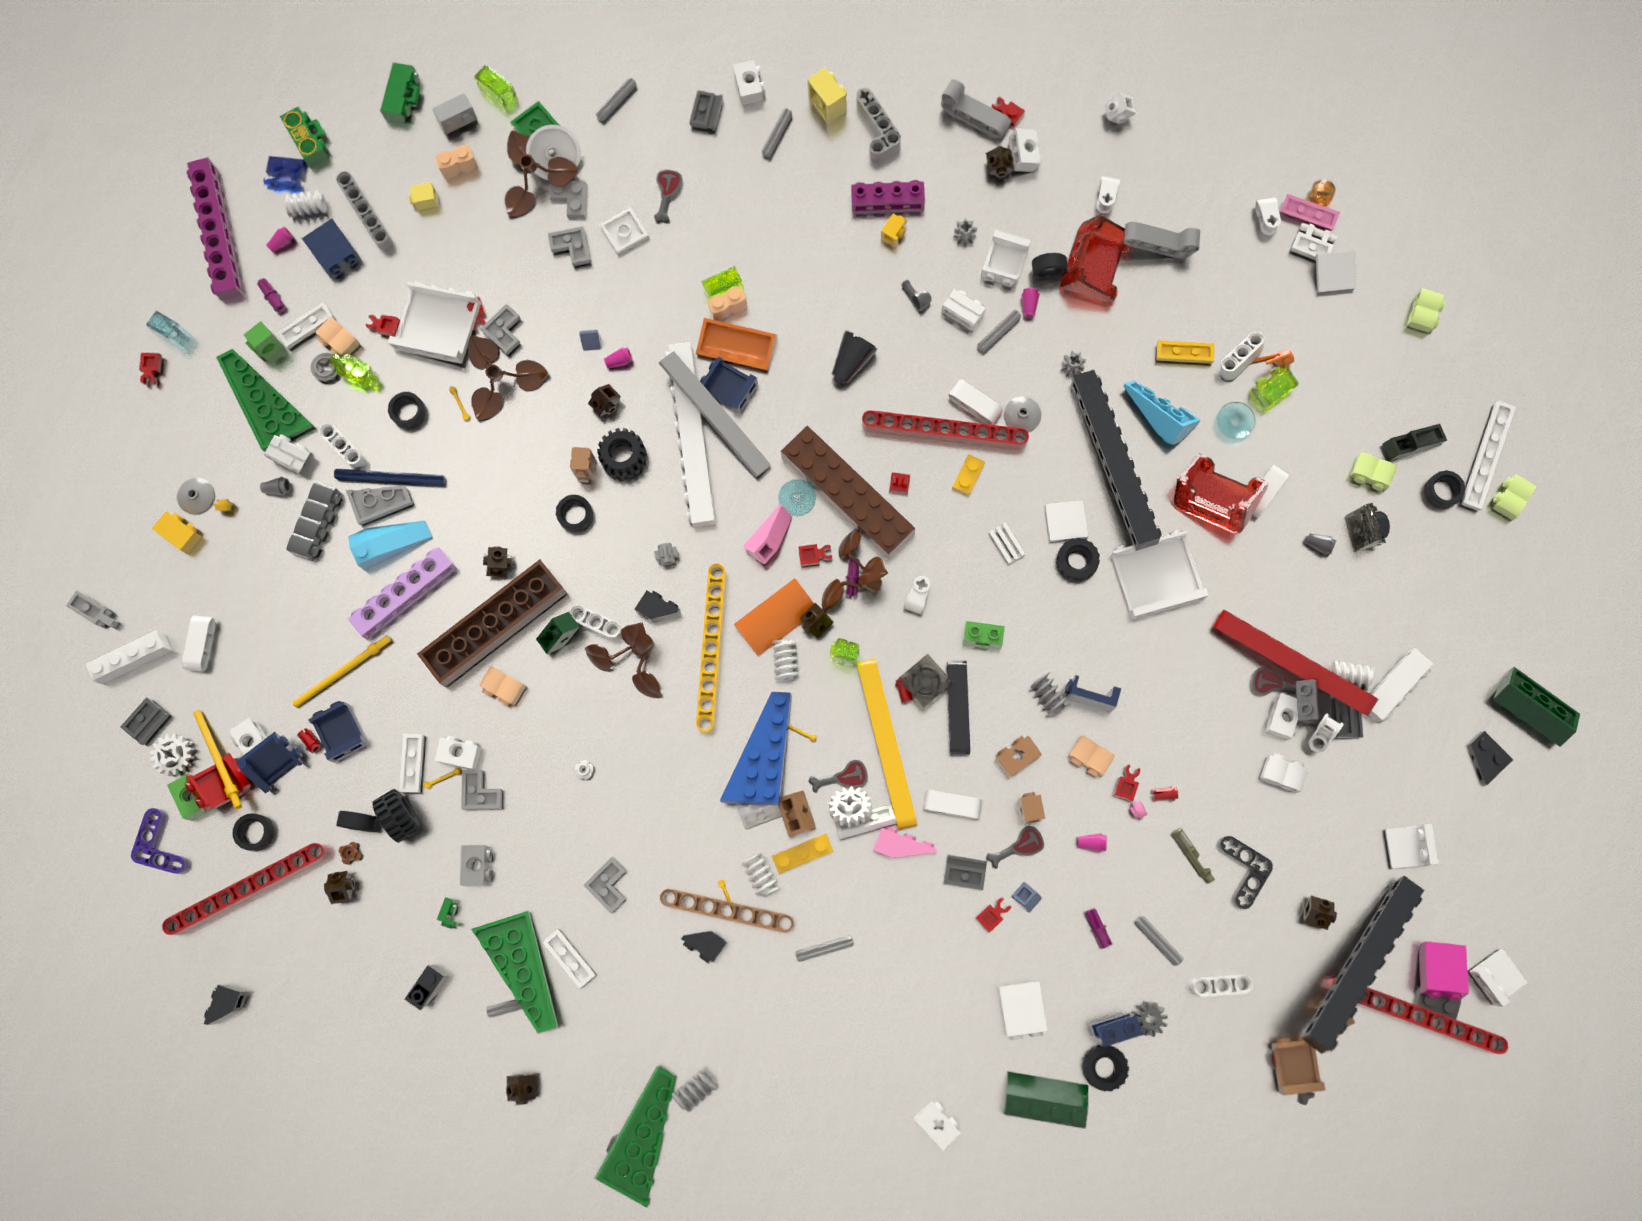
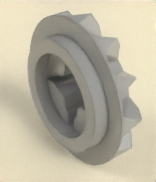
[311,353,341,382]

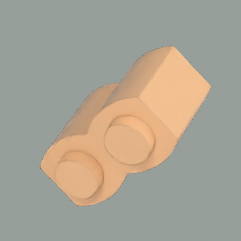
[435,145,478,178]
[707,286,747,321]
[315,317,360,359]
[479,666,526,706]
[1069,735,1115,777]

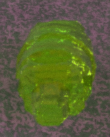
[329,353,379,387]

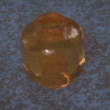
[1309,179,1336,207]

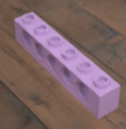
[348,547,456,639]

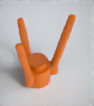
[1250,349,1294,390]

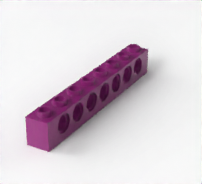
[186,157,242,300]

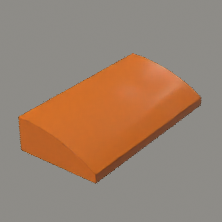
[696,318,777,371]
[734,578,814,656]

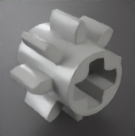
[954,218,977,243]
[1062,351,1086,375]
[654,543,678,565]

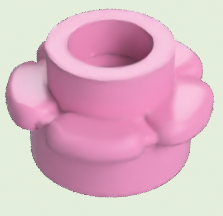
[1130,801,1148,820]

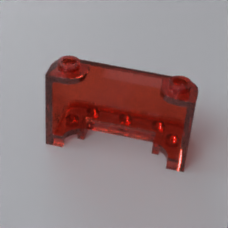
[1060,214,1132,303]
[1174,453,1269,533]

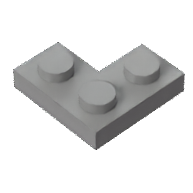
[549,181,587,218]
[548,226,591,266]
[480,303,520,355]
[461,770,502,810]
[583,857,626,914]

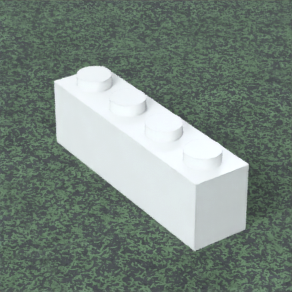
[86,630,172,684]
[1369,648,1433,723]

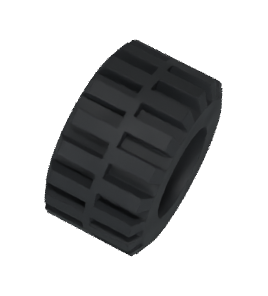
[597,428,647,479]
[372,789,420,843]

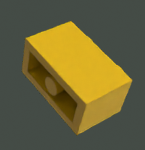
[151,511,202,554]

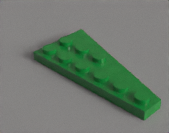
[216,349,314,452]
[471,911,558,1034]
[594,1066,676,1208]

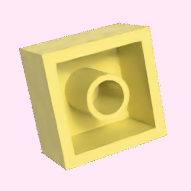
[807,68,847,124]

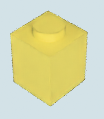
[408,182,438,211]

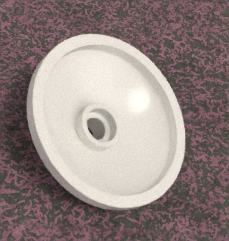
[526,125,581,180]

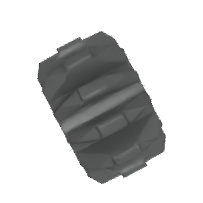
[1133,1002,1168,1037]

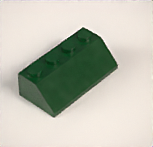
[1494,667,1580,747]
[1002,1071,1088,1129]

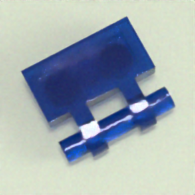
[263,156,306,190]

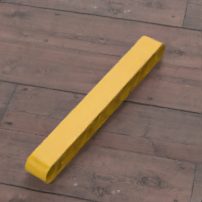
[696,563,727,735]
[856,658,917,830]

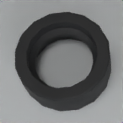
[1032,252,1068,280]
[388,392,426,429]
[1425,470,1466,509]
[556,494,593,532]
[336,811,377,832]
[232,813,273,851]

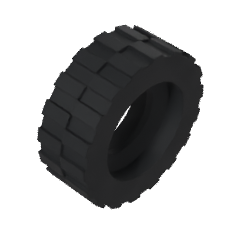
[1056,538,1100,582]
[1082,1046,1129,1092]

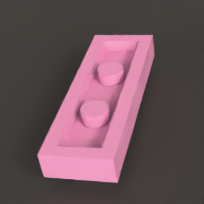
[1280,194,1340,230]

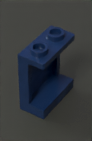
[301,218,360,278]
[700,356,758,414]
[1064,675,1122,713]
[308,701,368,762]
[237,731,303,794]
[1091,1013,1143,1047]

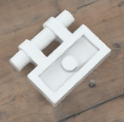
[1290,223,1337,260]

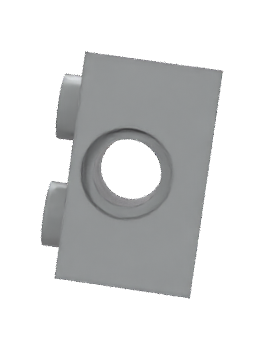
[460,845,492,886]

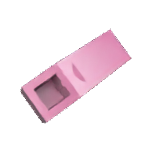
[743,504,792,564]
[873,826,937,858]

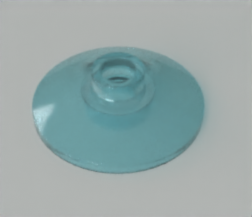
[1217,402,1256,439]
[778,479,816,516]

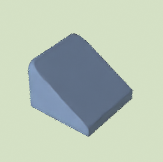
[579,330,601,351]
[1011,882,1042,913]

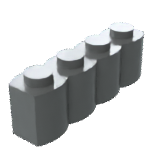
[286,481,341,560]

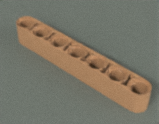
[660,889,795,933]

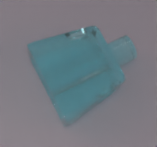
[146,311,192,350]

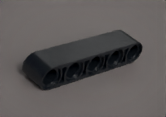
[947,660,970,755]

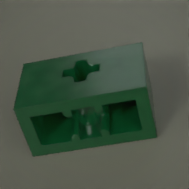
[536,612,580,654]

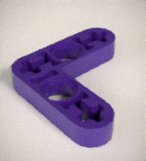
[131,808,188,874]

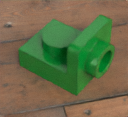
[437,897,460,929]

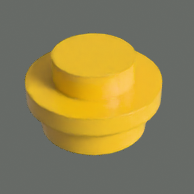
[213,499,233,511]

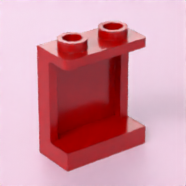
[184,753,250,814]

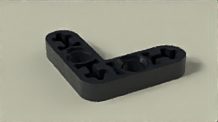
[1218,836,1273,910]

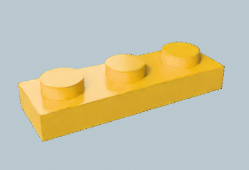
[1156,340,1215,364]
[772,833,834,874]

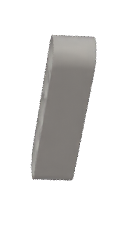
[336,171,393,251]

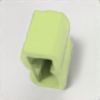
[1407,288,1445,333]
[1350,452,1397,491]
[1493,474,1536,521]

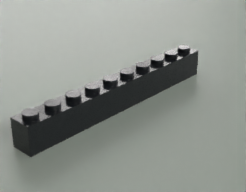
[1071,370,1162,551]
[1301,875,1424,1054]

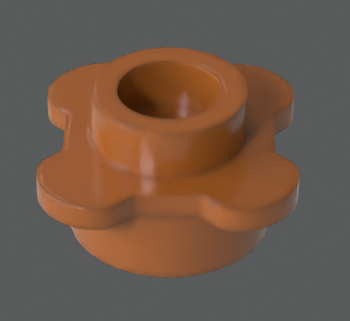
[338,842,361,865]

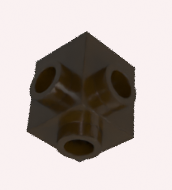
[986,145,1014,178]
[588,384,621,416]
[483,546,511,577]
[799,603,834,638]
[324,871,355,905]
[1304,895,1337,930]
[506,1074,537,1105]

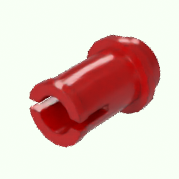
[895,677,913,703]
[297,728,321,753]
[1153,785,1179,801]

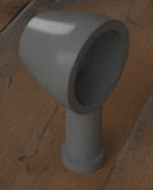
[901,280,932,311]

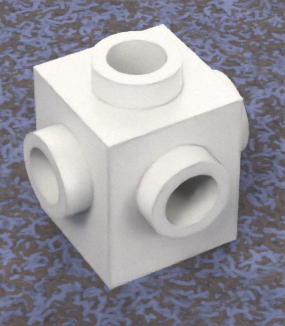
[1105,93,1137,124]

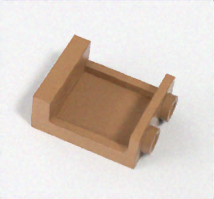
[1271,1036,1326,1095]

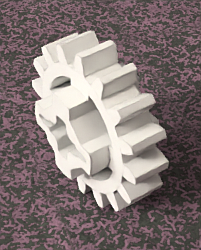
[150,734,194,776]
[829,787,872,827]

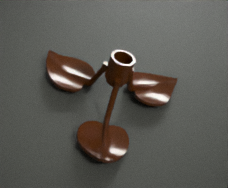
[505,130,579,216]
[468,335,548,420]
[822,528,888,612]
[585,622,663,698]

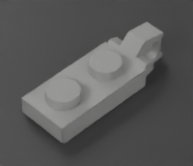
[66,590,119,629]

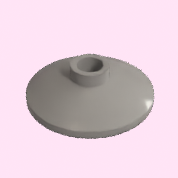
[1004,397,1041,432]
[177,478,215,515]

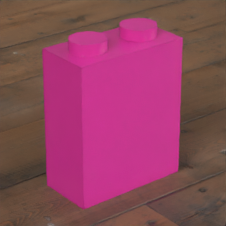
[1419,941,1469,1001]

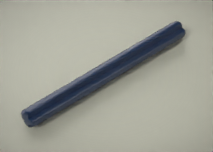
[334,469,445,486]

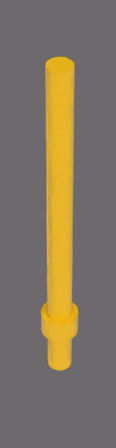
[292,635,392,708]
[193,710,242,810]

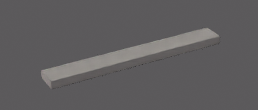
[659,351,771,478]

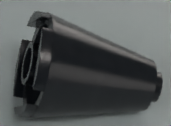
[832,330,877,385]

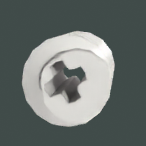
[285,190,327,217]
[772,640,799,681]
[1330,661,1375,691]
[741,852,780,897]

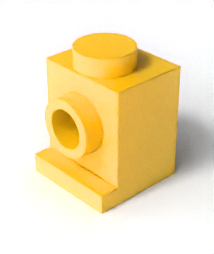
[881,214,907,247]

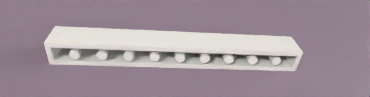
[666,342,716,528]

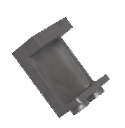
[1296,679,1334,726]

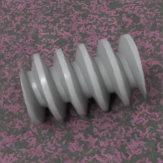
[1030,672,1071,716]
[671,1067,717,1112]

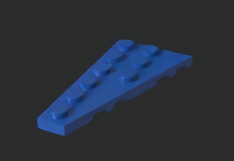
[720,692,792,806]

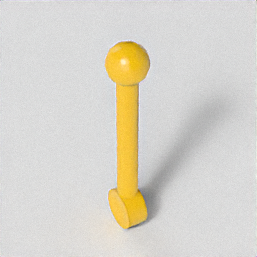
[449,386,470,421]
[788,724,817,742]
[423,767,461,789]
[718,879,733,912]

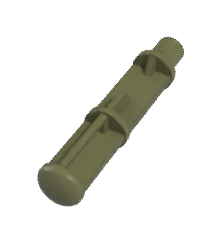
[1172,828,1215,884]

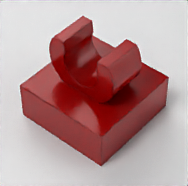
[889,472,910,495]

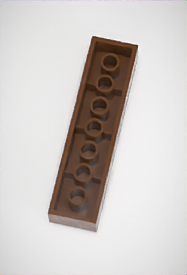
[781,425,915,560]
[417,559,567,687]

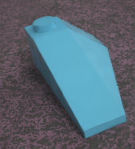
[1123,381,1201,445]
[348,520,433,570]

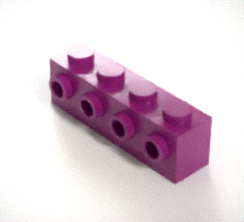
[851,180,925,213]

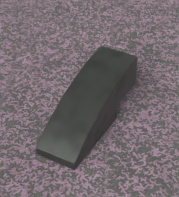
[1383,423,1448,461]

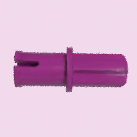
[257,278,285,312]
[845,558,860,596]
[1086,908,1113,949]

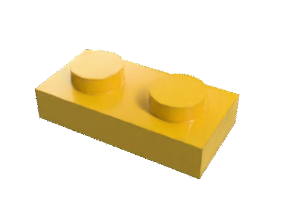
[952,454,985,496]

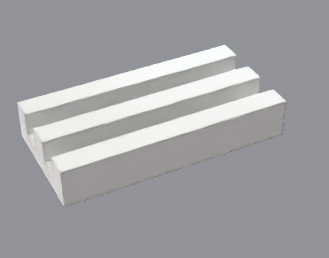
[989,522,1025,565]

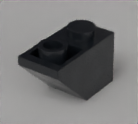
[634,590,681,623]
[681,931,728,963]
[404,965,449,1011]
[204,984,247,1025]

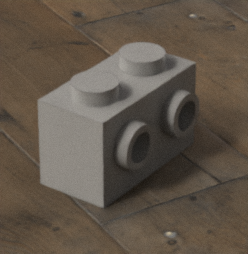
[432,93,477,135]

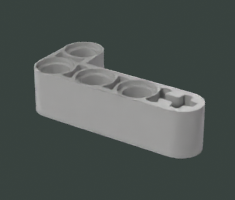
[941,79,1011,139]
[856,88,901,162]
[1124,222,1200,259]

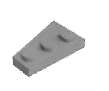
[346,486,412,525]

